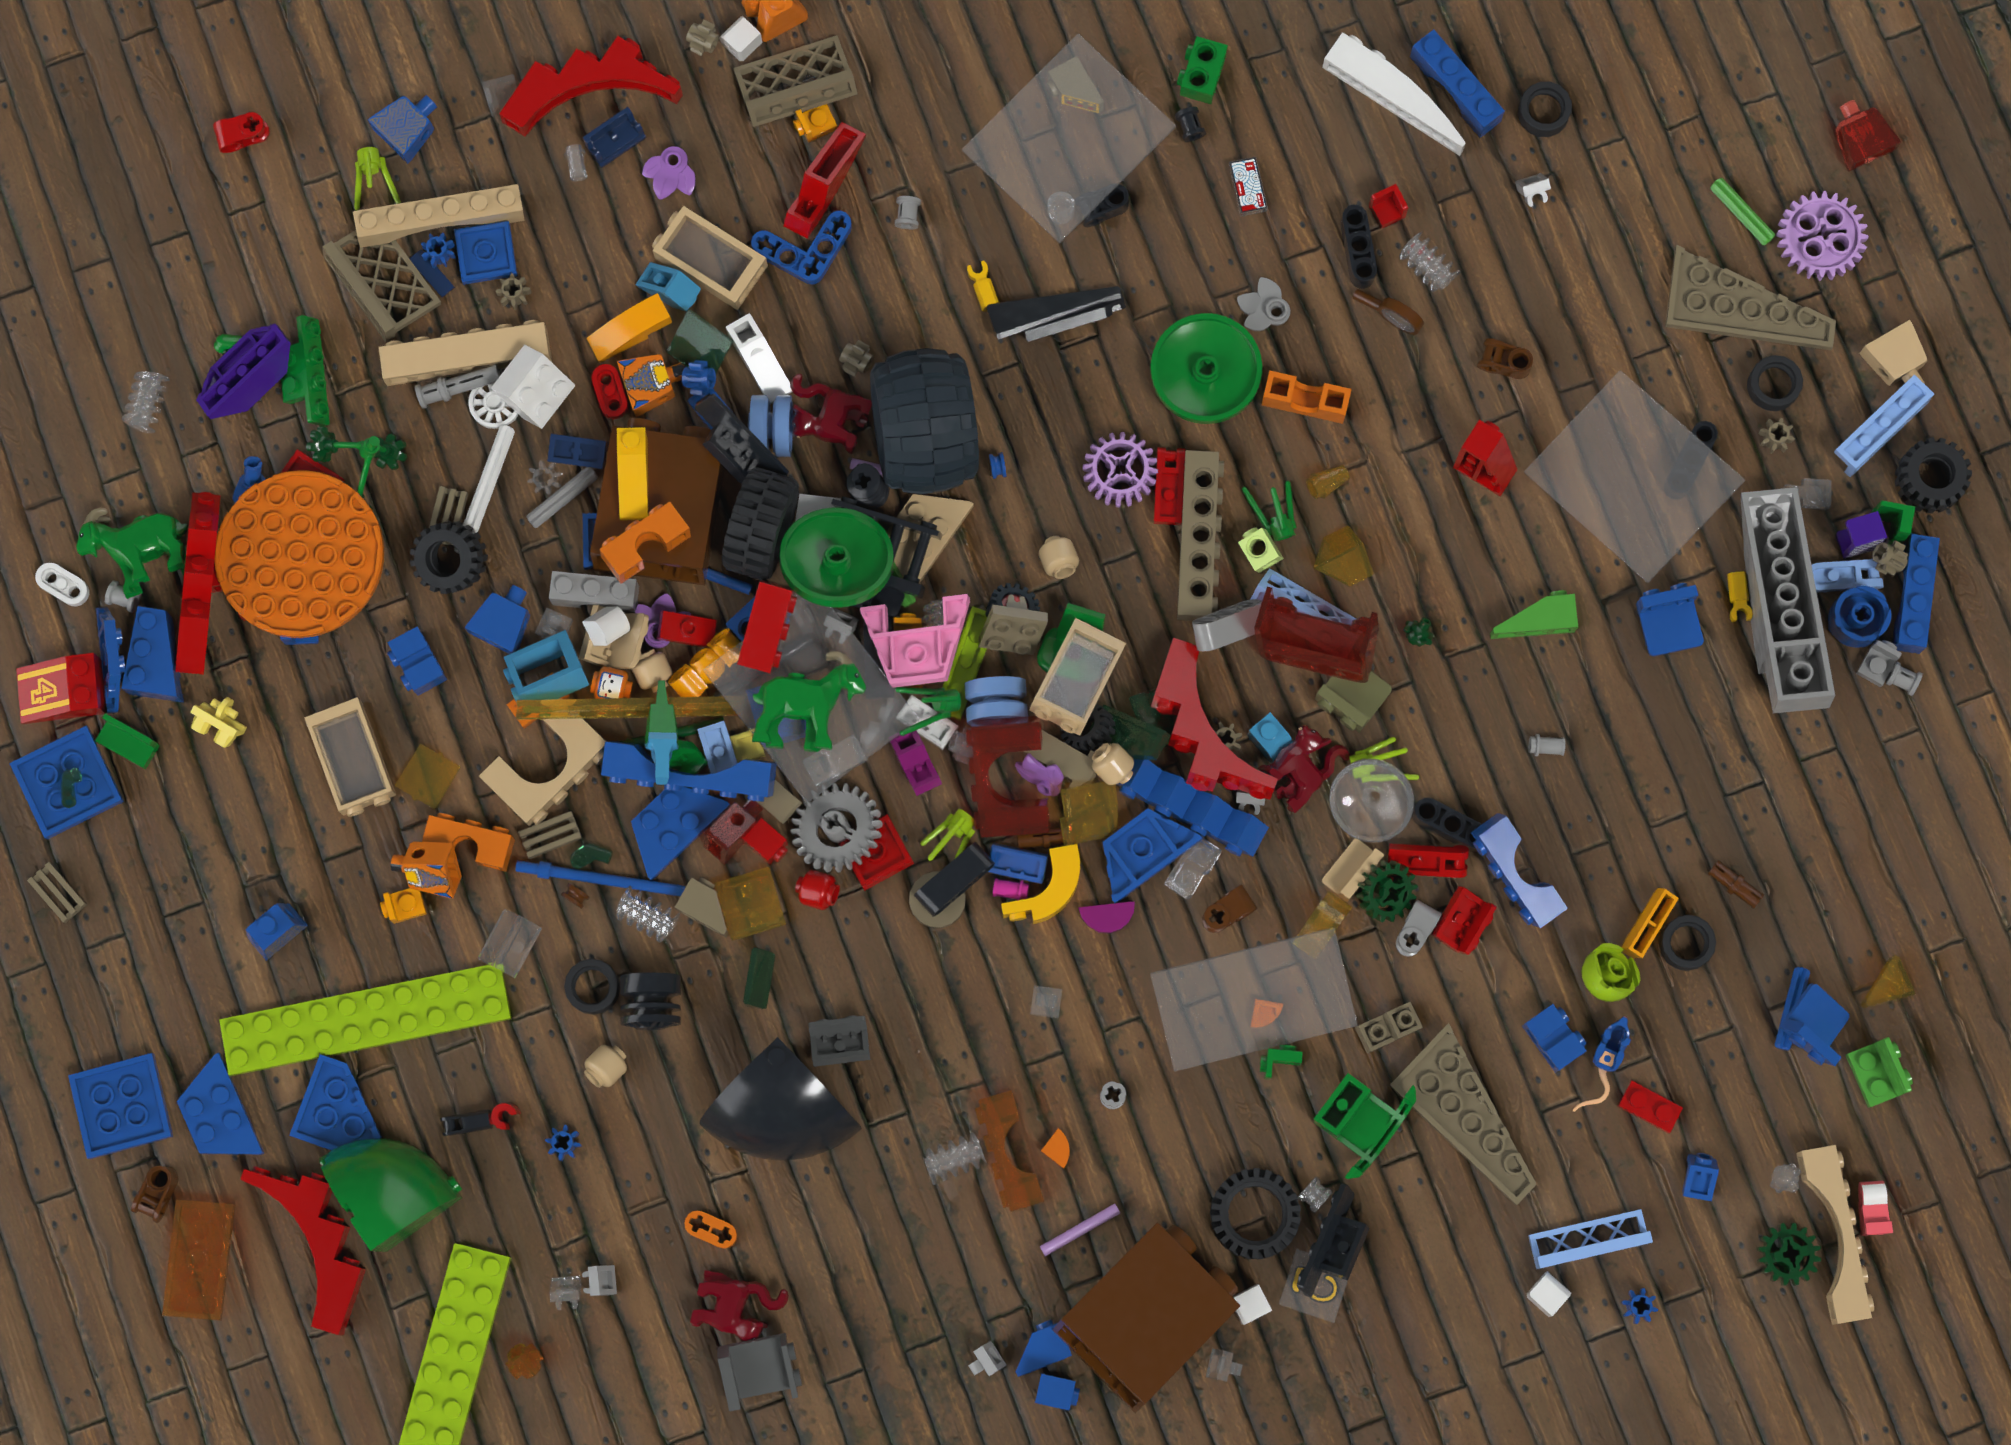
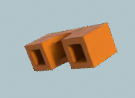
[1262,370,1351,424]
[599,502,691,584]
[422,813,515,872]

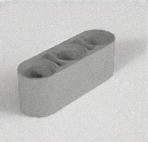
[1192,599,1266,651]

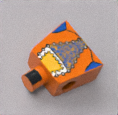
[617,354,684,417]
[391,842,462,899]

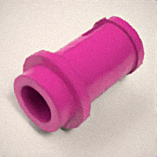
[993,878,1029,900]

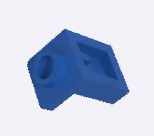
[1682,1153,1719,1202]

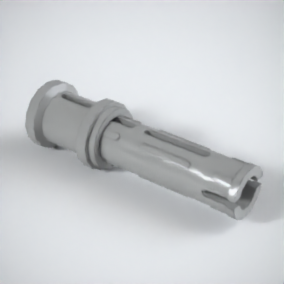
[415,364,500,409]

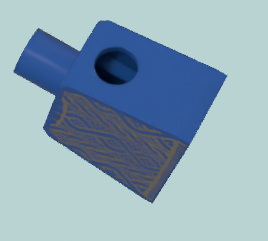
[368,95,437,164]
[246,903,308,961]

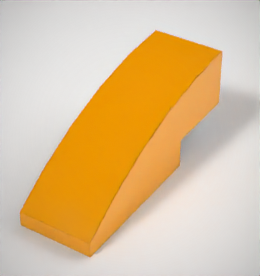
[586,293,672,363]

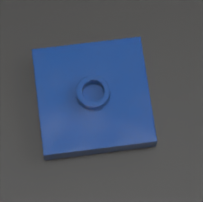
[454,221,518,285]

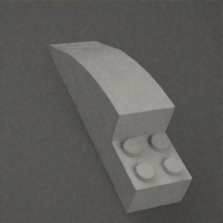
[1741,487,1835,713]

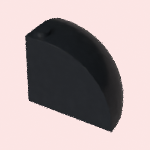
[699,1037,862,1161]

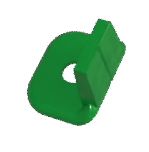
[1037,603,1107,684]

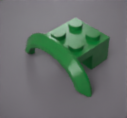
[1314,1073,1416,1179]

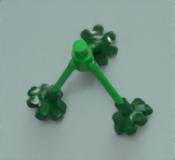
[306,426,407,510]

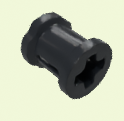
[1175,107,1206,142]

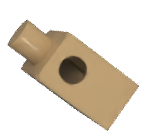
[1860,320,1927,386]

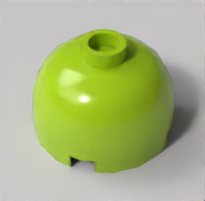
[1581,943,1640,1002]

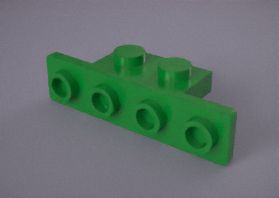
[281,315,330,426]

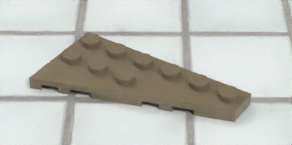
[1665,245,1836,350]
[1389,1023,1536,1206]

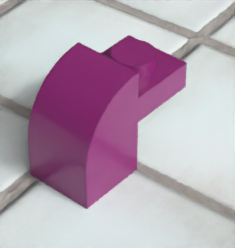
[889,730,942,796]

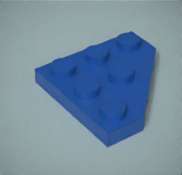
[289,1054,382,1150]

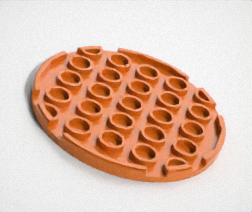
[215,471,384,638]

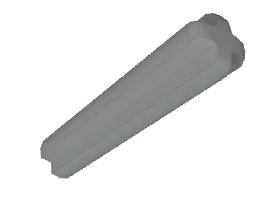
[526,467,598,528]

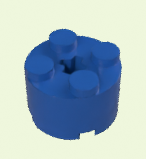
[1828,586,1892,648]

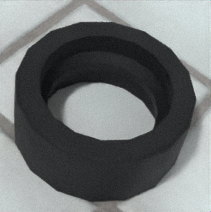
[1518,82,1572,137]
[1747,355,1803,411]
[1659,915,1716,971]
[564,959,620,1015]

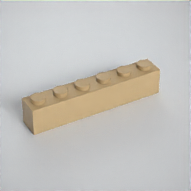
[379,320,552,386]

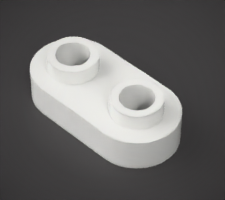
[35,563,89,606]

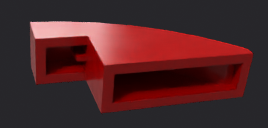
[783,122,866,239]

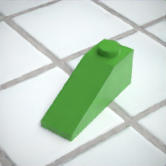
[1490,590,1578,639]

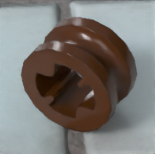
[561,883,590,909]

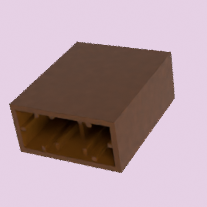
[590,418,725,586]
[1052,1222,1241,1413]

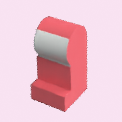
[1858,1180,1893,1236]

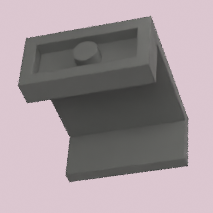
[717,1333,802,1411]

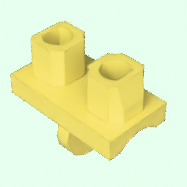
[190,697,247,748]

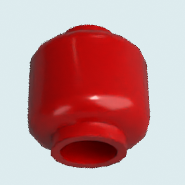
[795,870,840,910]

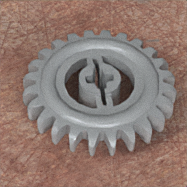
[790,783,883,873]

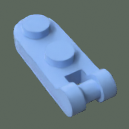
[1812,559,1884,592]

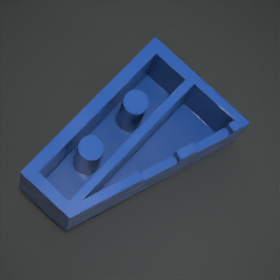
[121,606,184,703]

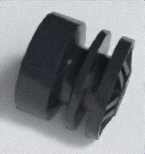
[621,972,681,1030]

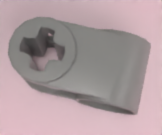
[1395,900,1442,957]

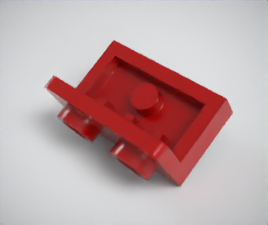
[1430,886,1497,955]

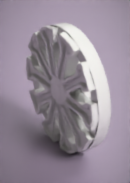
[469,383,518,429]

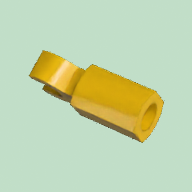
[967,260,999,312]
[1727,571,1753,622]

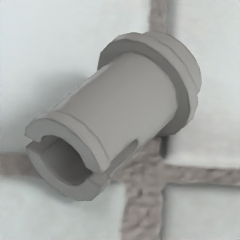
[1528,734,1565,756]

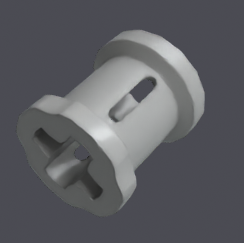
[895,196,921,230]
[105,580,141,613]
[1886,661,1923,696]
[1100,1081,1126,1109]

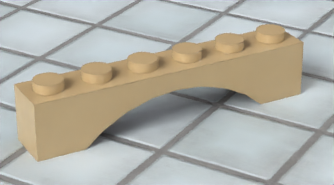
[353,184,524,248]
[1796,1145,1874,1325]

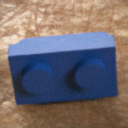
[1636,583,1704,657]
[1779,983,1849,1066]

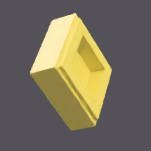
[730,729,765,763]

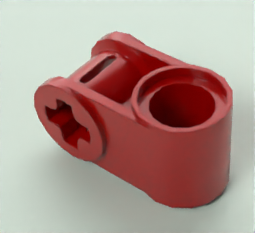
[213,112,270,153]

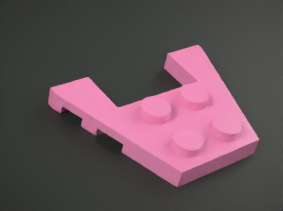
[860,594,970,688]

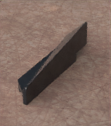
[987,286,1126,342]

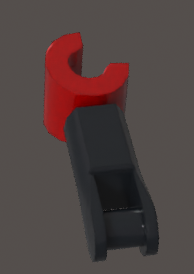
[440,1103,521,1136]

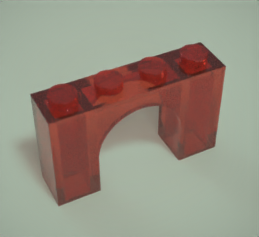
[966,716,1050,838]

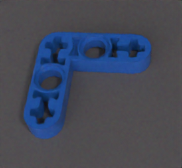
[751,211,852,285]

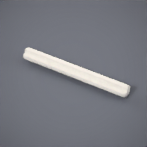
[454,425,515,554]

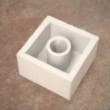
[491,344,575,429]

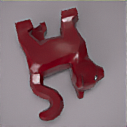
[790,374,872,454]
[1258,725,1350,813]
[690,1270,789,1342]

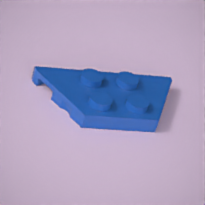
[96,607,125,714]
[631,786,730,881]
[1103,808,1204,903]
[177,1053,264,1155]

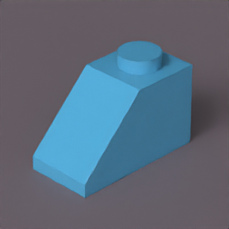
[635,262,701,312]
[1247,712,1293,779]

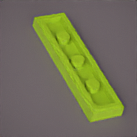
[937,606,987,721]

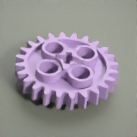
[1776,191,1869,281]

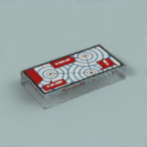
[1229,157,1268,217]

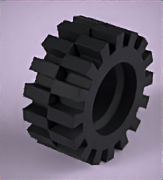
[1060,700,1116,756]

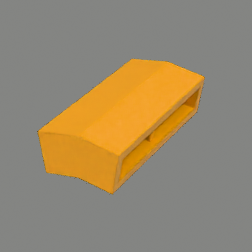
[1621,888,1679,959]

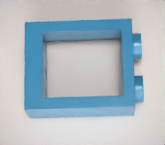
[503,630,589,712]

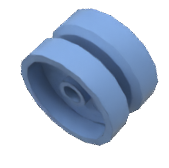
[748,395,793,457]
[965,676,1028,727]

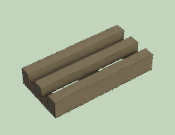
[429,486,468,547]
[518,811,582,859]
[27,862,87,923]

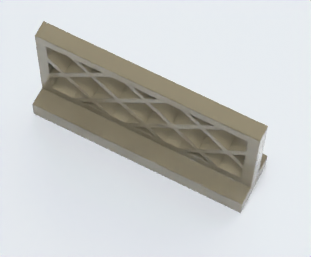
[733,35,857,127]
[322,230,441,342]

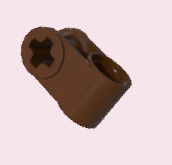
[1477,338,1533,379]
[1202,884,1258,933]
[131,1166,179,1223]

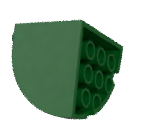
[319,1138,463,1252]

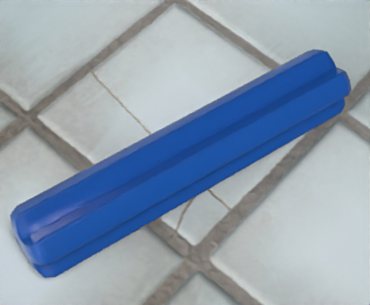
[1774,967,1810,1051]

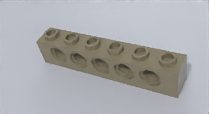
[1177,450,1224,621]

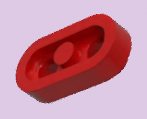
[592,364,629,419]

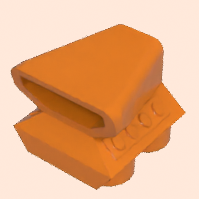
[741,0,808,42]

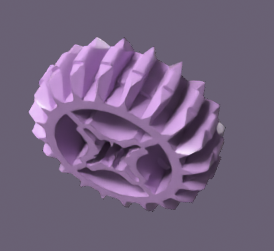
[1083,432,1158,508]

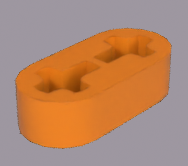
[684,1210,738,1249]

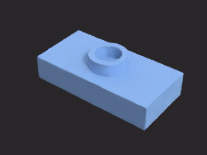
[697,721,738,774]

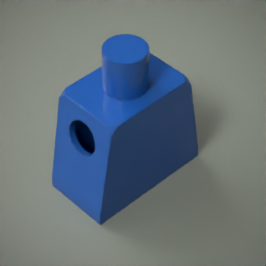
[465,585,530,654]

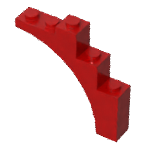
[499,36,683,137]
[175,492,221,675]
[1151,638,1278,800]
[240,1166,366,1336]

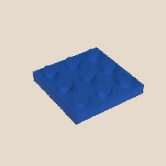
[9,726,124,840]
[68,1053,173,1159]

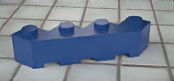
[1116,752,1269,857]

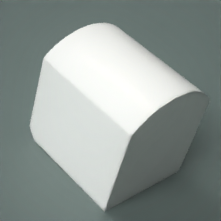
[719,16,763,61]
[582,606,630,646]
[1526,1271,1572,1317]
[1233,1284,1272,1325]

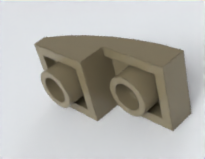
[757,780,802,824]
[1355,1002,1423,1054]

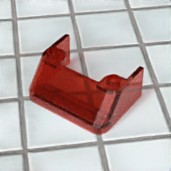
[1254,587,1379,683]

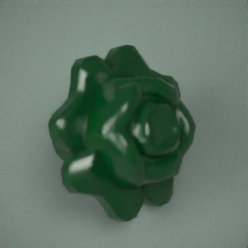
[1403,617,1434,647]

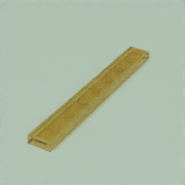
[516,696,745,720]

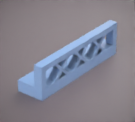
[1834,375,1934,477]
[1250,568,1366,661]
[1528,1209,1653,1269]

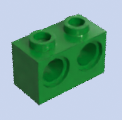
[1177,36,1228,104]

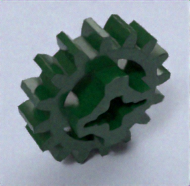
[1357,860,1418,922]
[1756,1223,1821,1286]

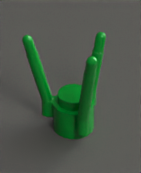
[1242,481,1297,542]
[896,687,961,736]

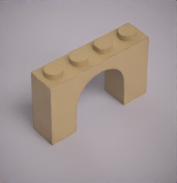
[479,698,606,827]

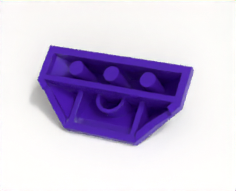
[196,323,291,419]

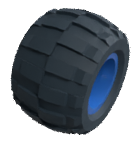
[870,348,979,494]

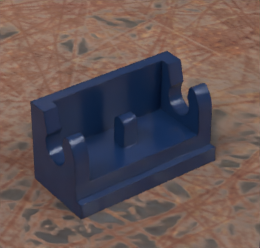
[583,107,646,168]
[547,434,609,469]

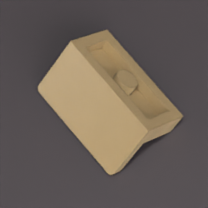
[1321,838,1384,902]

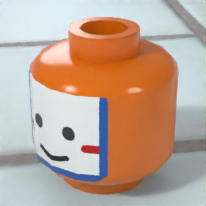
[590,666,633,706]

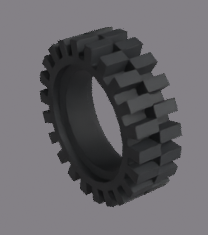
[1210,1168,1301,1260]

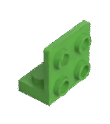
[1846,1037,1913,1108]

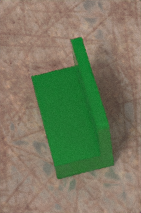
[1871,500,1915,543]
[95,713,160,770]

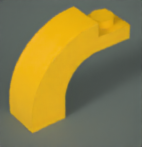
[1001,844,1080,924]

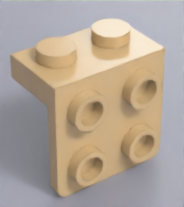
[578,605,649,669]

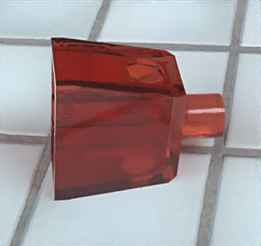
[1835,100,1901,172]
[703,800,763,865]

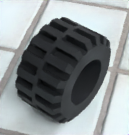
[1894,437,1972,514]
[410,521,488,594]

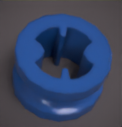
[989,452,1007,479]

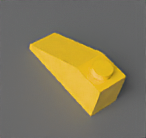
[617,427,648,520]

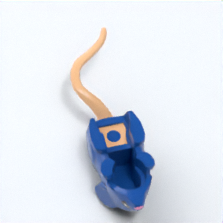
[1573,1017,1631,1112]

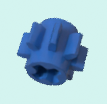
[421,233,456,268]
[682,360,716,395]
[545,1125,582,1161]
[1621,1288,1658,1324]

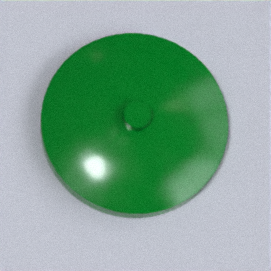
[1151,313,1262,424]
[780,508,893,607]

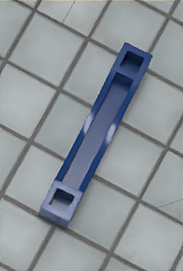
[601,741,777,802]

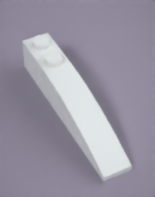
[1322,32,1465,156]

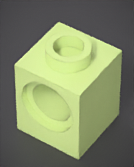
[1238,527,1284,573]

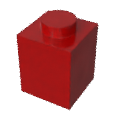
[743,818,788,865]

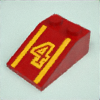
[16,653,106,724]

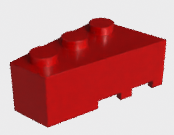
[1453,419,1518,497]
[737,579,797,673]

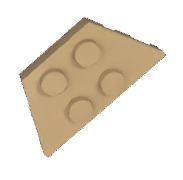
[886,494,974,584]

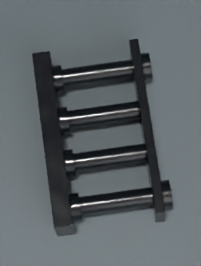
[831,496,942,599]

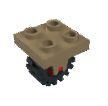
[979,583,1048,655]

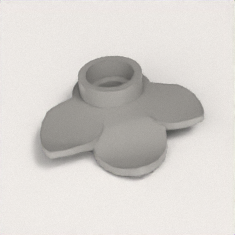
[1237,277,1290,331]

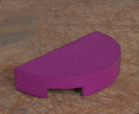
[1078,901,1135,934]

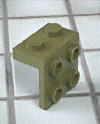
[1315,657,1392,733]

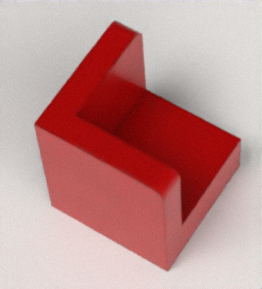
[1369,184,1408,229]

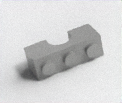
[549,571,639,613]

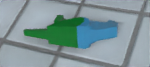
[645,680,679,785]

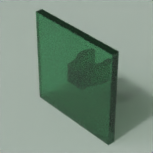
[667,309,733,374]

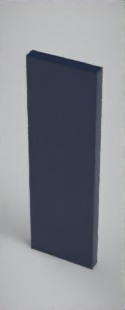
[409,249,455,298]

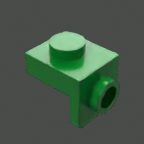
[669,740,708,774]
[1260,1045,1303,1080]

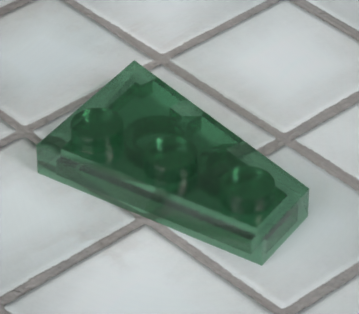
[1087,704,1171,760]

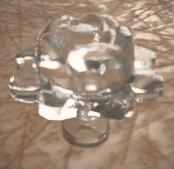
[1769,1163,1801,1193]

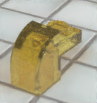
[1293,891,1352,959]

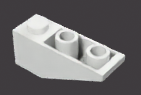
[726,313,793,405]

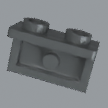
[808,1015,871,1067]

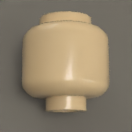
[1039,536,1079,579]
[631,649,673,693]
[1092,743,1134,785]
[584,1045,627,1088]

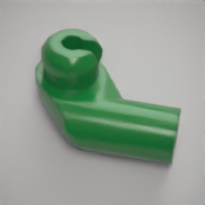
[214,334,242,354]

